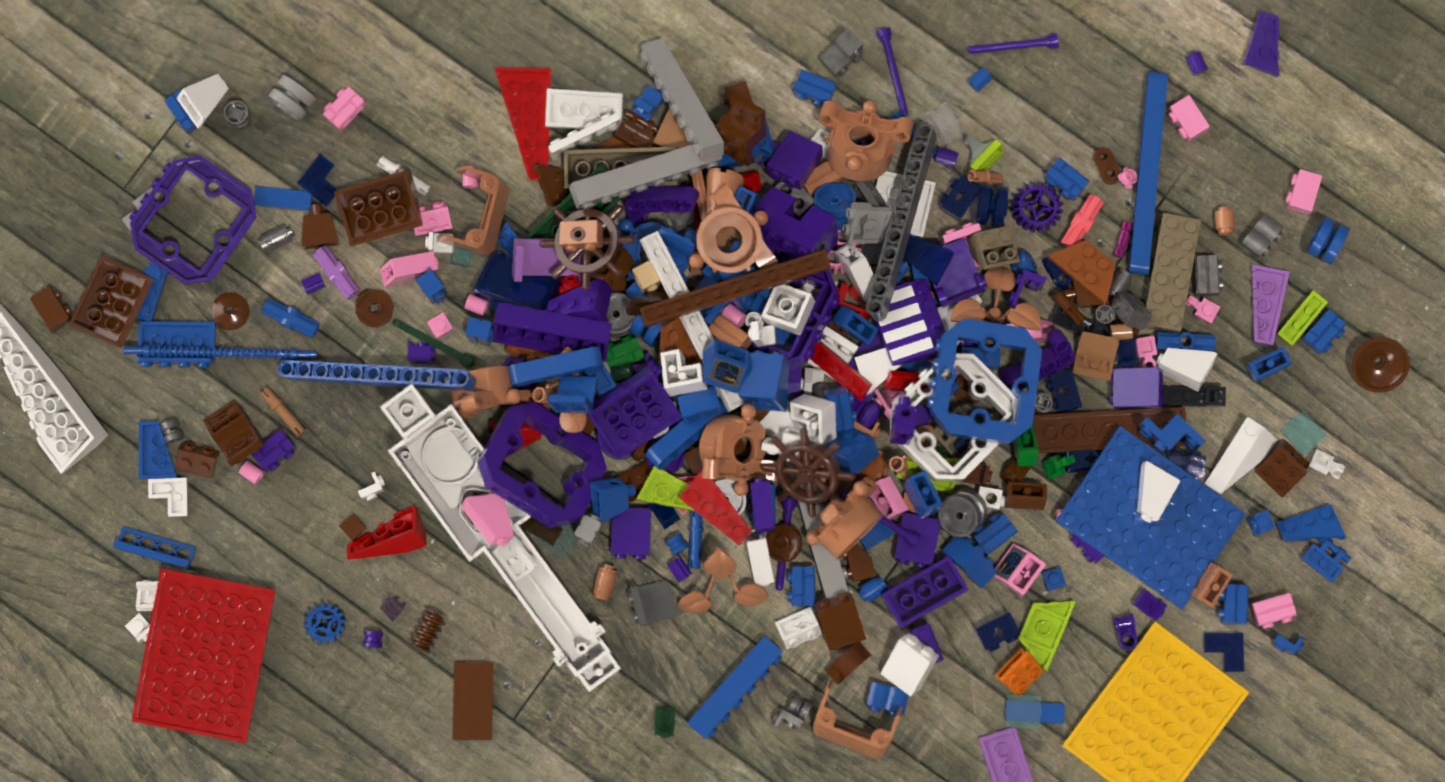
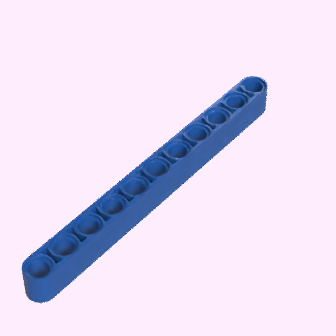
[1128,71,1168,276]
[278,360,476,391]

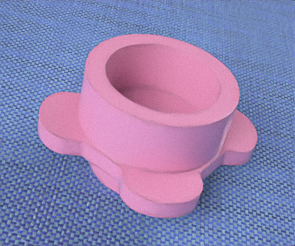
[1118,167,1138,189]

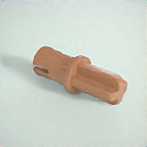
[968,170,1003,185]

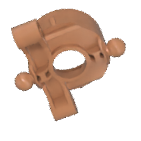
[819,100,914,181]
[689,184,779,273]
[450,366,539,422]
[699,404,778,496]
[806,477,884,560]

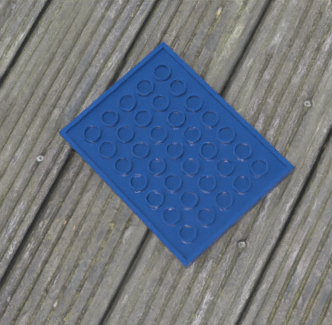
[1055,426,1246,610]

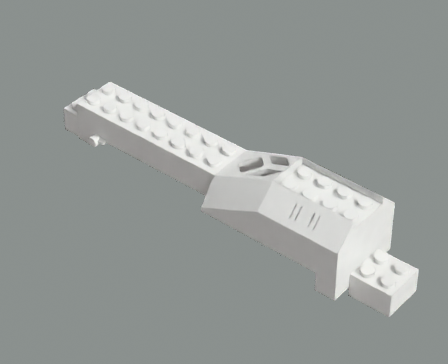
[380,384,621,692]

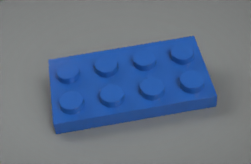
[136,321,216,368]

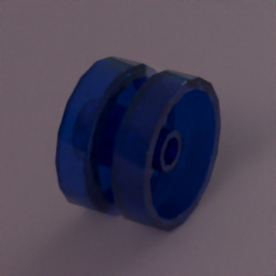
[975,182,1009,228]

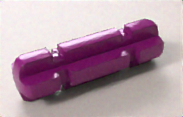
[1113,221,1133,258]

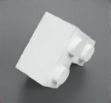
[661,349,708,396]
[790,394,836,445]

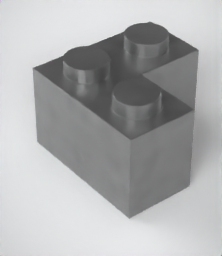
[820,28,863,78]

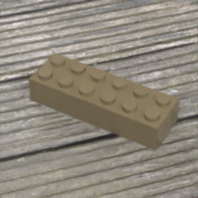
[564,147,681,190]
[1145,213,1201,333]

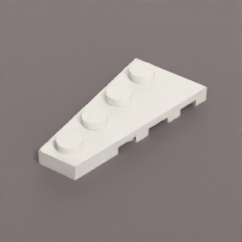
[548,113,620,162]

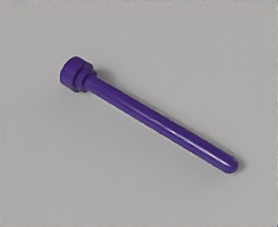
[876,27,908,116]
[967,33,1059,54]
[838,490,921,548]
[776,498,797,591]

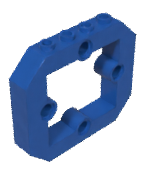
[927,319,1042,445]

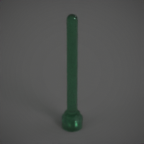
[392,319,476,370]

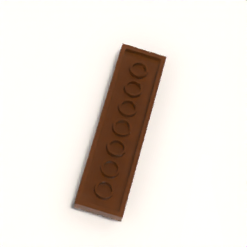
[1033,407,1186,454]

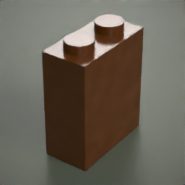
[814,591,866,651]

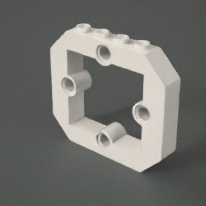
[890,354,1017,481]

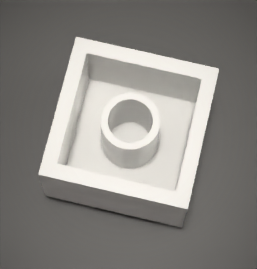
[761,284,815,336]

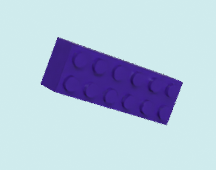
[493,302,613,362]

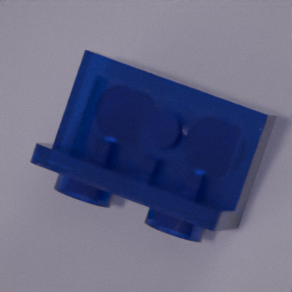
[1166,450,1206,479]

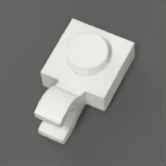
[1309,449,1345,479]

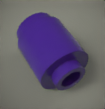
[857,401,882,430]

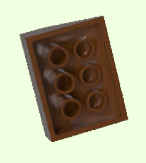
[334,169,423,246]
[69,255,154,349]

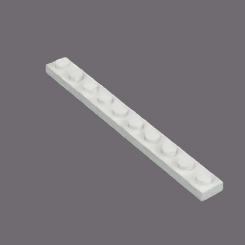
[639,231,745,412]

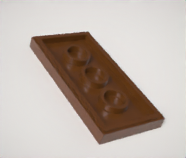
[453,662,494,740]

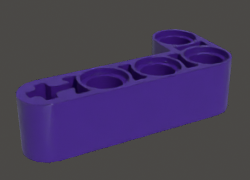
[624,187,699,226]
[1000,329,1075,391]

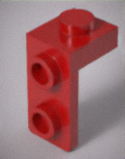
[836,282,871,320]

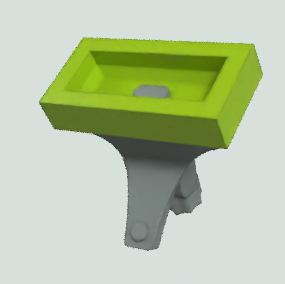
[964,135,1005,171]

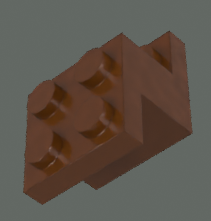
[716,93,766,167]
[203,399,264,467]

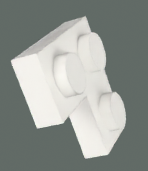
[148,478,188,517]

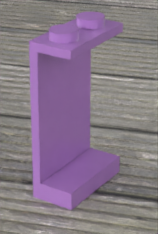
[512,239,583,282]

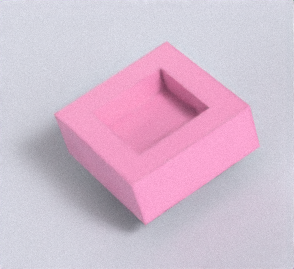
[427,313,454,339]

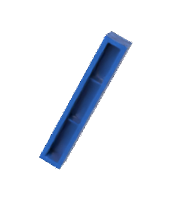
[687,636,783,739]

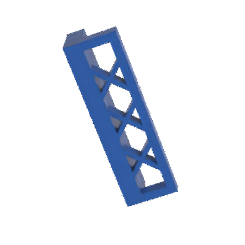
[113,527,196,570]

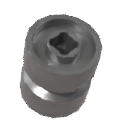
[224,100,252,130]

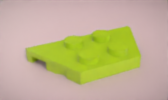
[1018,601,1076,671]

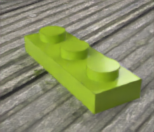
[1277,290,1328,347]

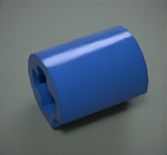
[967,67,993,92]

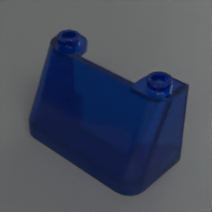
[472,250,561,310]

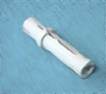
[377,156,431,196]

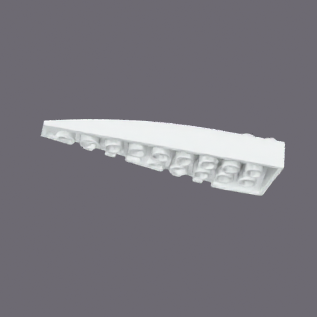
[0,304,108,474]

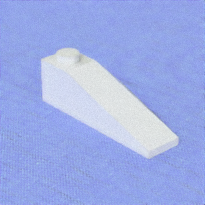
[1204,417,1278,494]

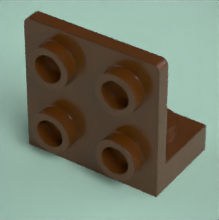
[1255,440,1312,497]

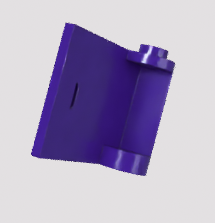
[922,238,988,308]

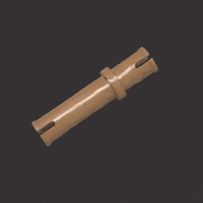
[260,387,306,438]

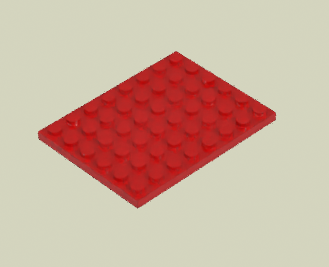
[131,568,276,743]

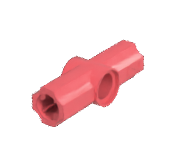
[1061,194,1104,248]

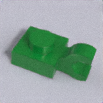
[1042,455,1076,480]

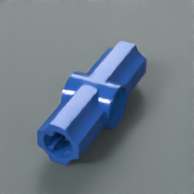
[261,298,320,338]
[1156,332,1216,352]

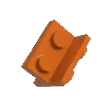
[994,648,1044,698]

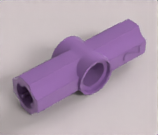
[313,245,360,300]

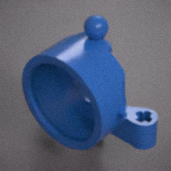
[619,219,698,298]

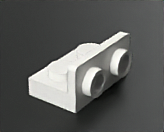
[775,607,822,649]

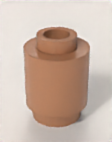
[1215,207,1235,235]

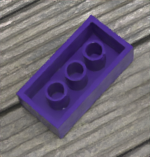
[881,556,969,630]

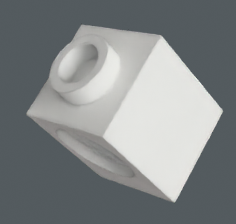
[978,486,1005,511]

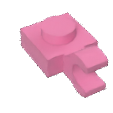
[1186,296,1220,324]

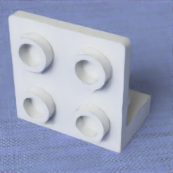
[807,326,858,381]

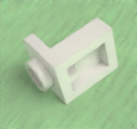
[425,231,454,254]
[125,613,150,643]

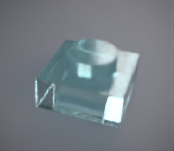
[450,247,472,268]

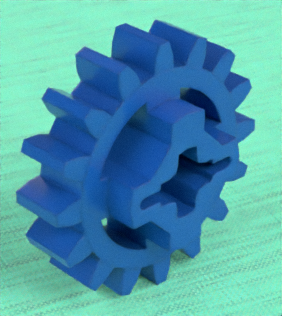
[304,603,347,645]

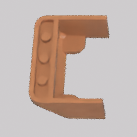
[438,166,509,256]
[812,679,903,759]

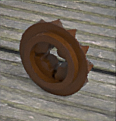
[955,376,984,404]

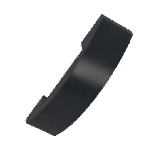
[1163,385,1226,407]

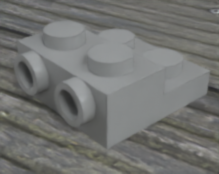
[842,202,892,244]

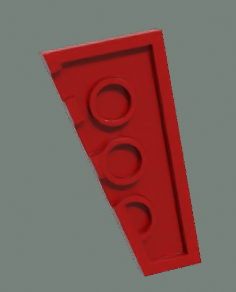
[679,468,751,546]

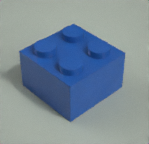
[823,428,879,476]

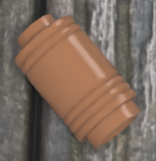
[592,564,618,601]

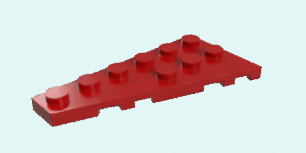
[494,68,551,181]

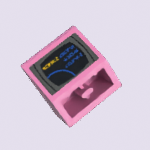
[993,543,1046,597]

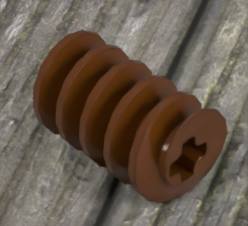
[409,609,446,653]

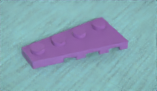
[1252,264,1290,347]

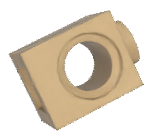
[632,261,660,293]

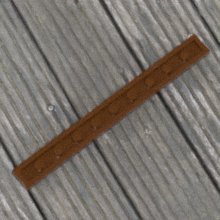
[640,250,831,328]

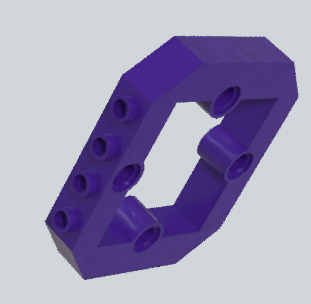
[129,156,256,285]
[732,248,840,370]
[477,402,607,528]

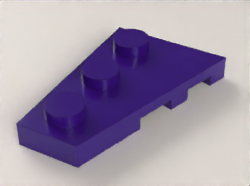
[1242,11,1279,77]

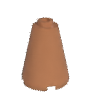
[706,168,744,216]

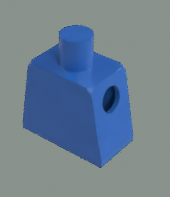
[590,478,636,522]

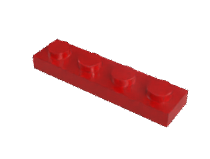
[811,341,873,400]

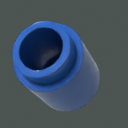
[858,576,888,603]

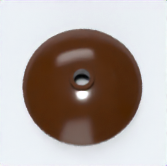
[1351,337,1410,393]

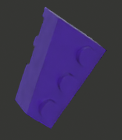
[547,279,612,321]

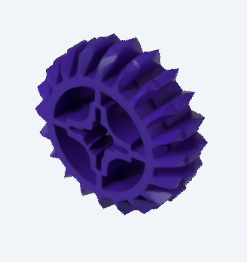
[1012,182,1063,233]

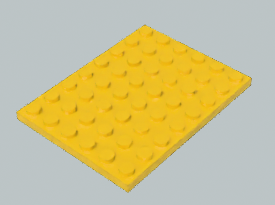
[1062,622,1249,782]

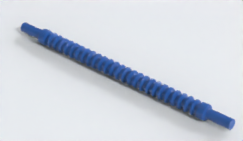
[123,345,317,360]

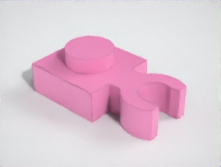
[1134,336,1157,368]

